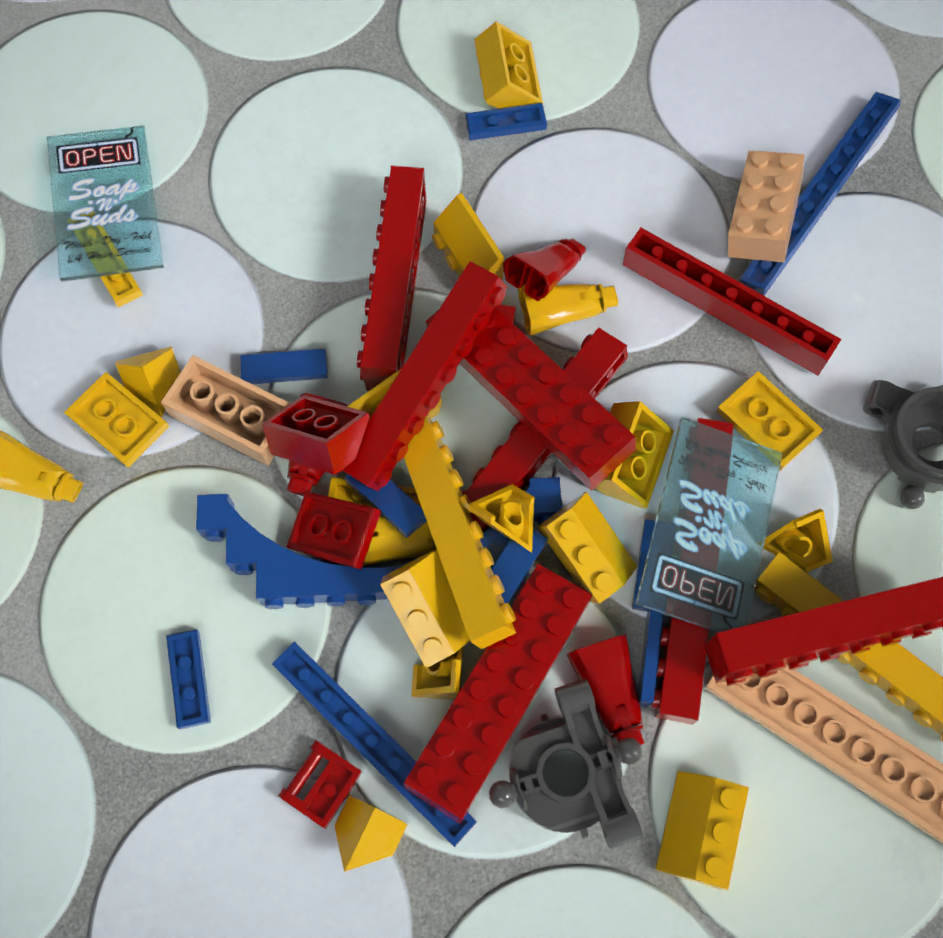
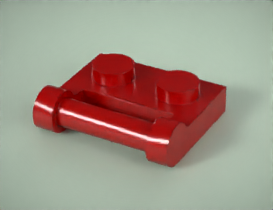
[278,740,363,829]

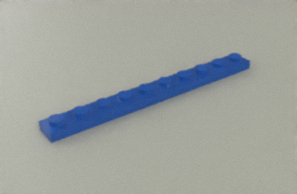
[739,92,901,296]

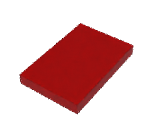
[286,491,381,570]

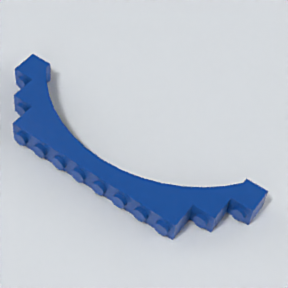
[196,477,562,609]

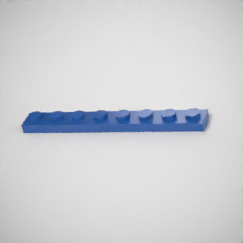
[272,641,477,847]

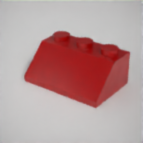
[262,395,370,475]

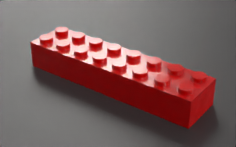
[357,165,427,391]
[425,308,636,491]
[404,564,592,824]
[704,577,943,686]

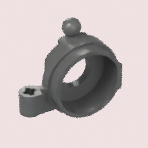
[863,380,943,509]
[489,678,643,849]

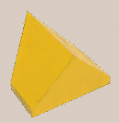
[115,346,181,417]
[468,484,535,553]
[756,508,833,573]
[411,647,463,700]
[334,795,408,872]

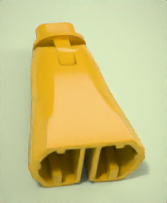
[518,284,618,336]
[0,431,83,503]
[363,514,436,567]

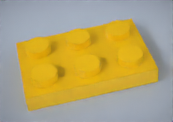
[716,371,823,471]
[64,372,170,468]

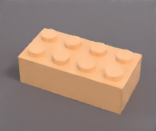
[728,150,805,263]
[161,355,291,466]

